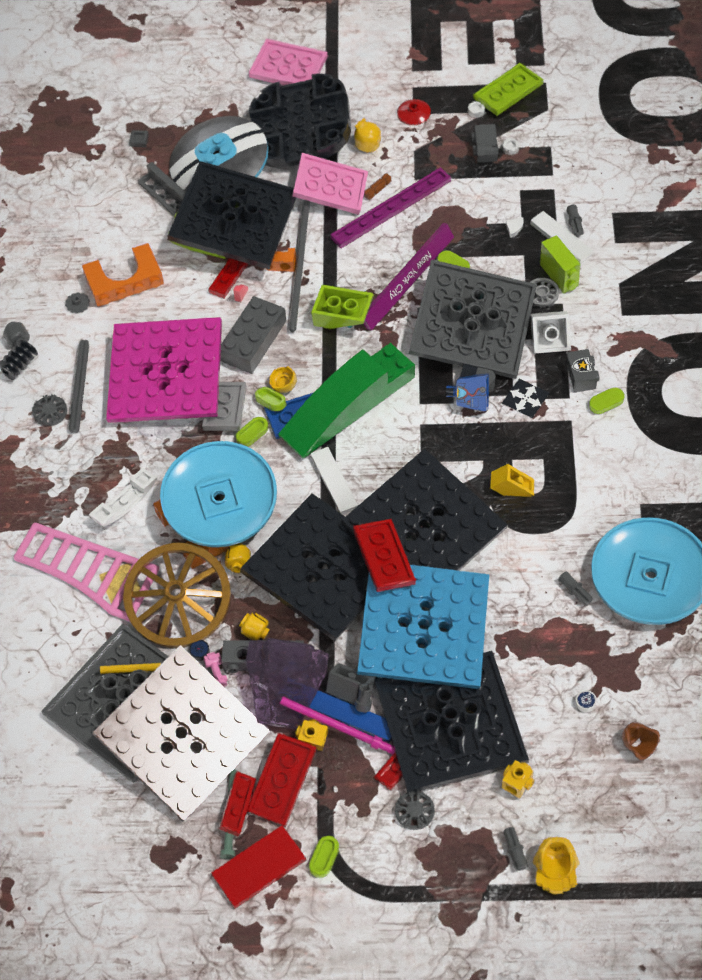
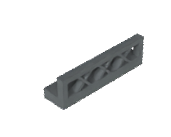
[138,162,186,216]

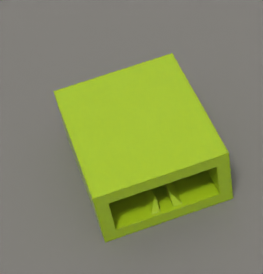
[540,235,581,294]

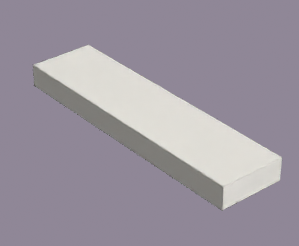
[530,211,593,264]
[311,447,358,515]

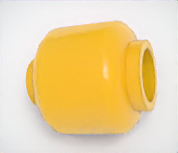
[225,543,251,573]
[239,612,270,640]

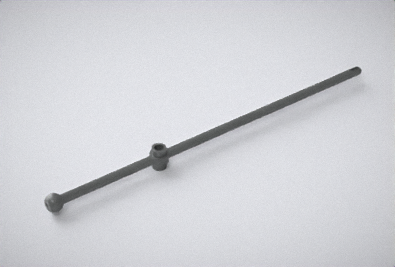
[289,200,310,332]

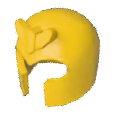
[354,118,381,152]

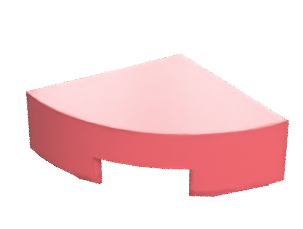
[233,284,248,302]

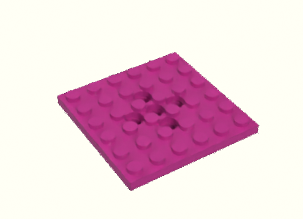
[106,317,222,423]

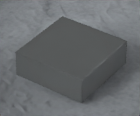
[129,130,149,147]

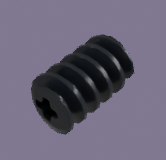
[0,340,38,380]

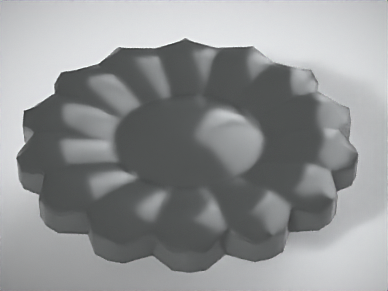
[65,292,90,313]

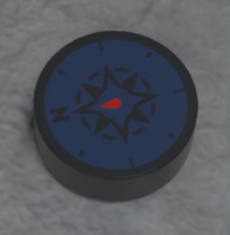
[189,640,210,661]

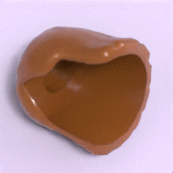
[622,722,660,760]

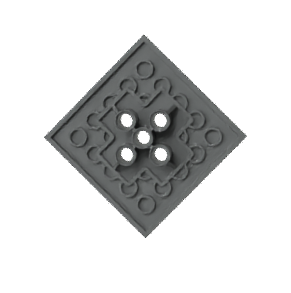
[409,260,537,379]
[41,624,193,783]

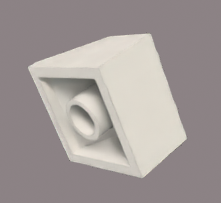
[530,311,571,353]

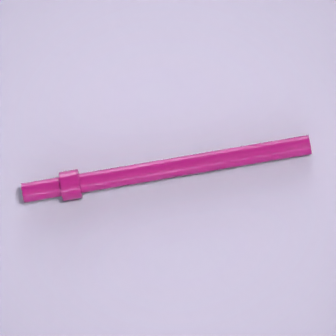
[280,697,395,755]

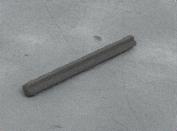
[69,340,90,433]

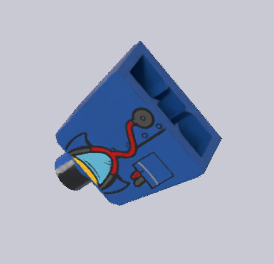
[446,373,489,411]

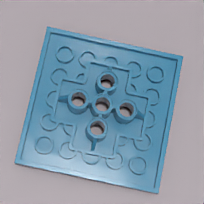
[357,565,489,689]

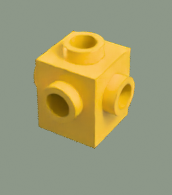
[295,719,328,751]
[502,760,535,799]

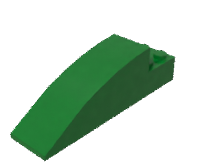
[278,342,415,459]

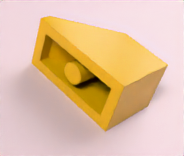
[491,464,534,497]

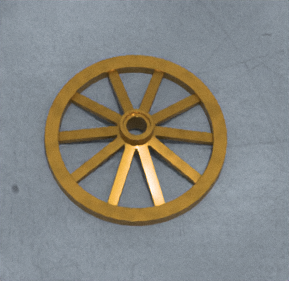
[123,543,231,648]

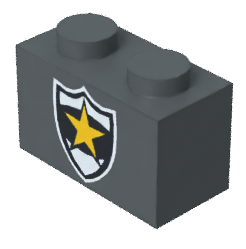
[566,349,600,393]

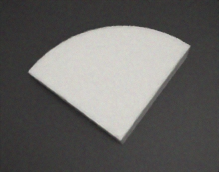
[506,217,523,238]

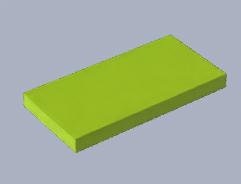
[473,63,544,116]

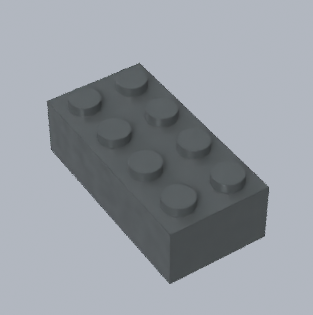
[220,296,287,374]

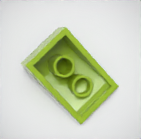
[311,285,374,329]

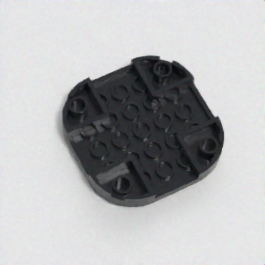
[249,73,351,168]

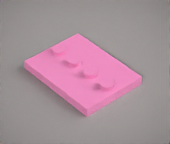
[249,39,328,85]
[292,153,368,215]

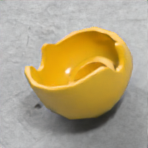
[269,366,297,393]

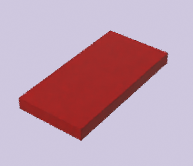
[353,519,416,592]
[247,733,317,827]
[211,825,307,909]

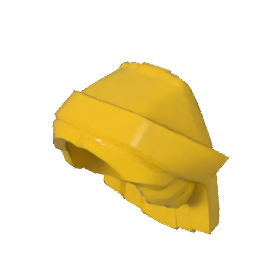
[532,837,580,894]

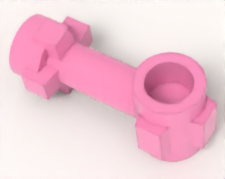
[203,652,227,687]

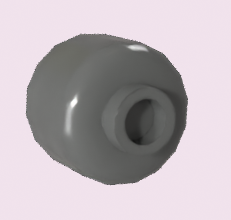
[3,322,30,348]

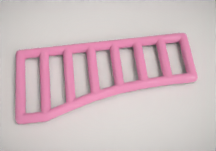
[14,523,159,621]

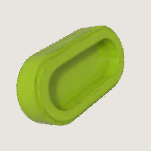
[438,251,470,268]
[255,387,287,411]
[589,387,625,414]
[236,417,269,447]
[309,836,339,878]

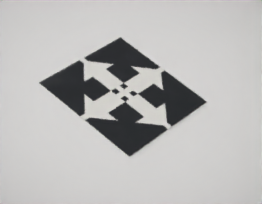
[502,378,550,418]

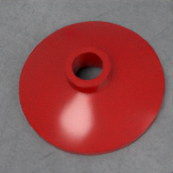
[397,99,431,125]

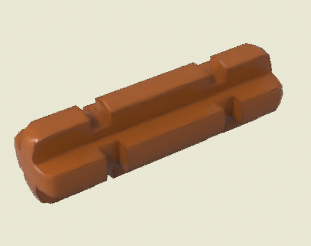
[364,173,392,200]

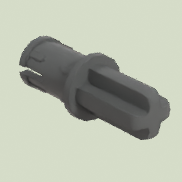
[566,204,584,237]
[558,571,593,606]
[503,827,529,871]

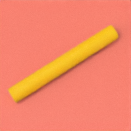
[100,663,161,674]

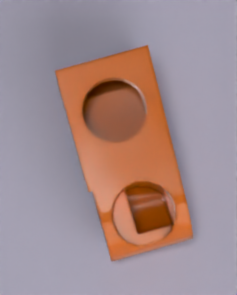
[266,248,297,272]

